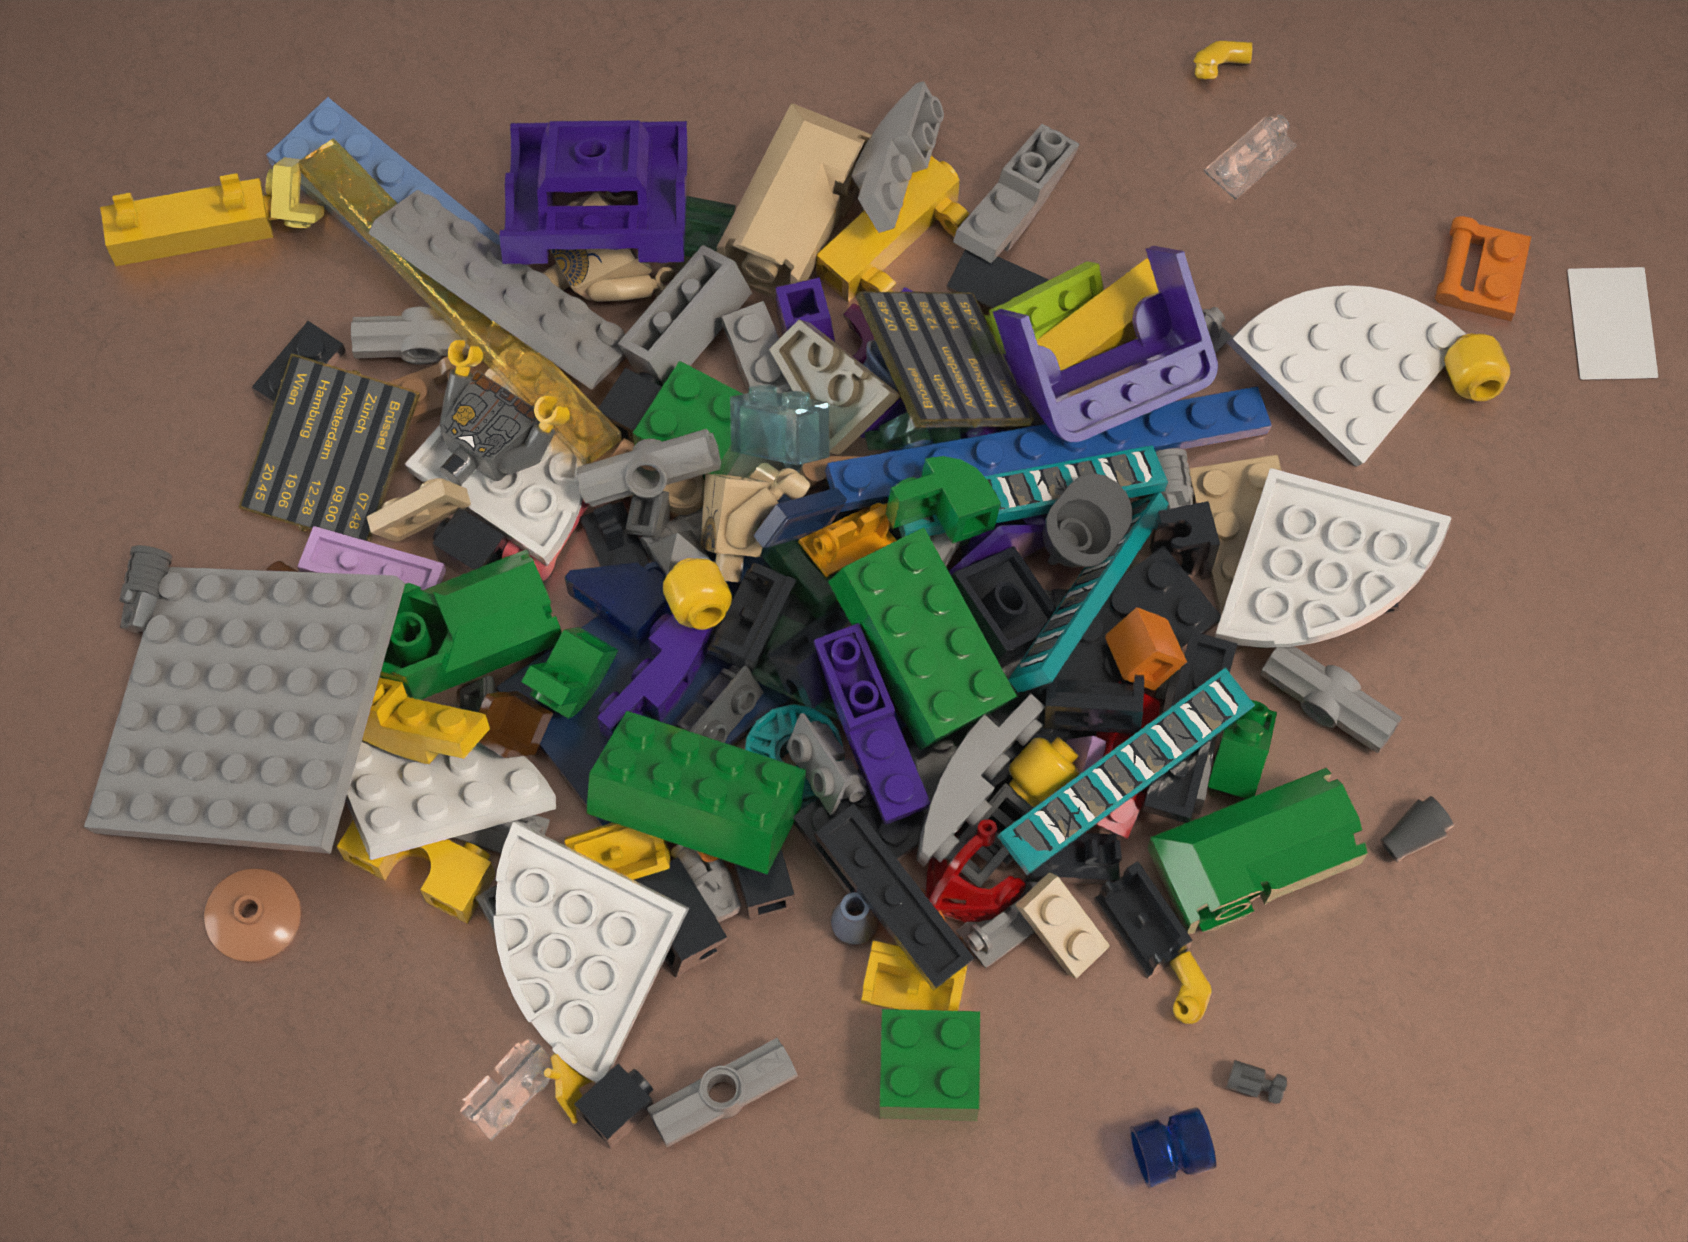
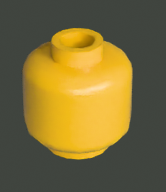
[1444,333,1511,401]
[663,558,732,630]
[1009,737,1080,808]

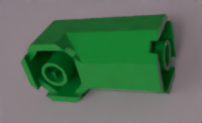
[380,549,562,700]
[1147,768,1368,934]

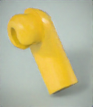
[1193,41,1252,79]
[1170,951,1212,1024]

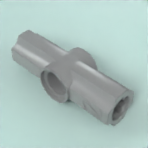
[351,307,491,365]
[576,429,721,507]
[1260,646,1402,753]
[647,1038,798,1148]

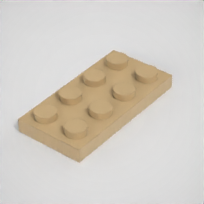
[1189,455,1282,615]

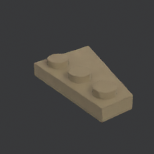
[769,319,902,455]

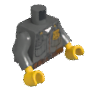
[440,340,570,486]

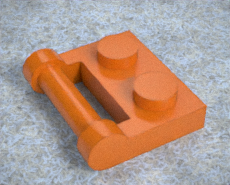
[1435,216,1532,321]

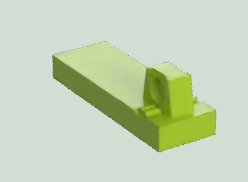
[983,261,1104,354]

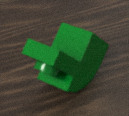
[885,456,1001,544]
[521,627,619,719]

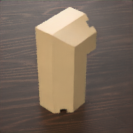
[717,103,872,299]

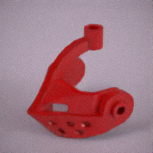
[925,819,1026,922]

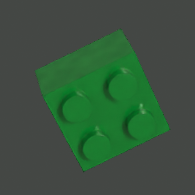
[633,361,760,480]
[879,1009,980,1121]

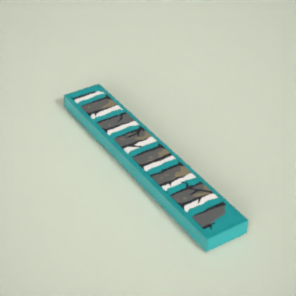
[898,445,1168,538]
[1008,492,1169,692]
[997,667,1255,875]

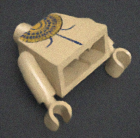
[542,191,675,302]
[701,463,810,582]

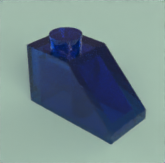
[564,563,671,647]

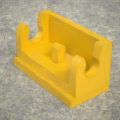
[564,823,670,880]
[861,940,968,1011]

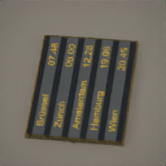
[856,291,1034,428]
[238,353,420,542]

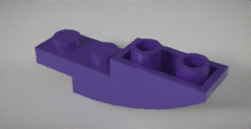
[597,613,716,740]
[814,623,931,825]

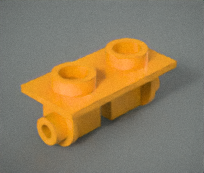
[798,503,897,577]

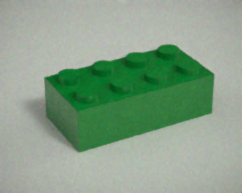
[828,527,1017,750]
[586,711,806,874]

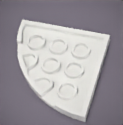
[1226,285,1466,467]
[405,338,589,566]
[1216,468,1451,648]
[345,740,556,860]
[494,822,689,1083]

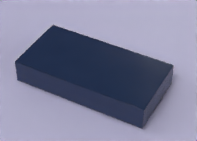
[753,488,847,548]

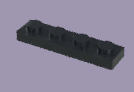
[1142,631,1238,823]
[814,804,974,991]

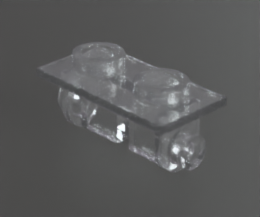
[1204,115,1297,200]
[460,1038,553,1141]

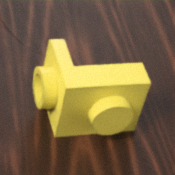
[266,157,324,228]

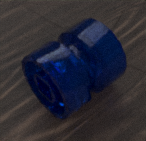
[1129,1107,1217,1189]

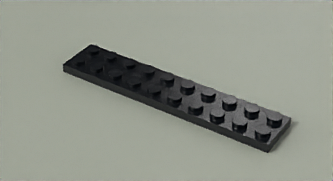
[794,546,1221,894]

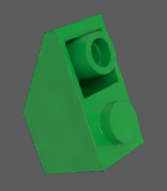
[1208,700,1277,799]

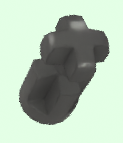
[1226,1060,1287,1104]

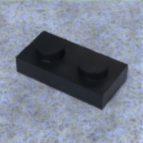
[252,321,346,408]

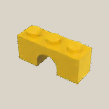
[337,820,496,924]

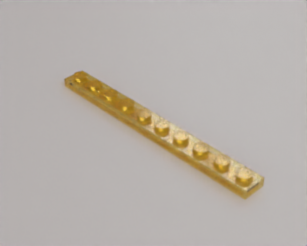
[298,138,621,465]

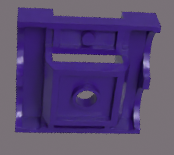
[499,120,688,265]

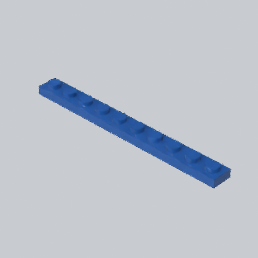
[825,386,1272,512]

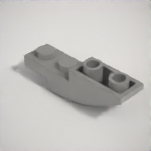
[851,81,944,233]
[953,124,1080,263]
[721,301,830,473]
[917,694,1045,867]

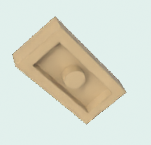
[367,478,471,543]
[1015,873,1110,979]

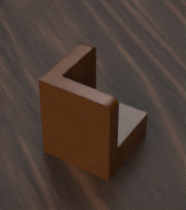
[478,691,553,758]

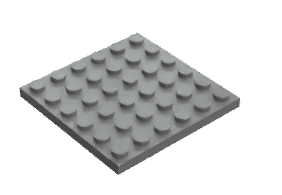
[84,567,405,854]

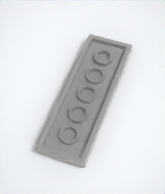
[369,190,626,390]

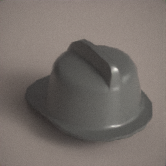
[1042,473,1132,568]

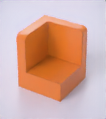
[1105,607,1187,690]

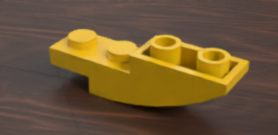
[362,677,490,764]

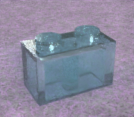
[730,385,829,465]

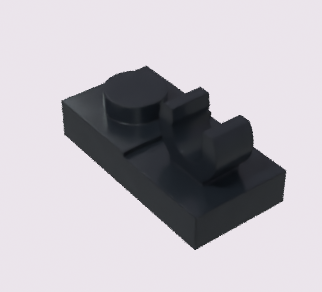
[580,501,650,602]
[1025,833,1122,884]

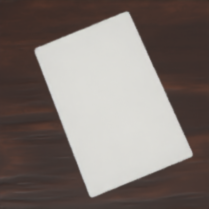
[1567,267,1658,380]

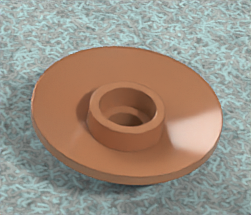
[204,868,301,963]

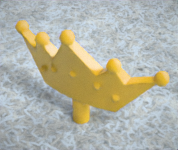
[544,1053,595,1124]

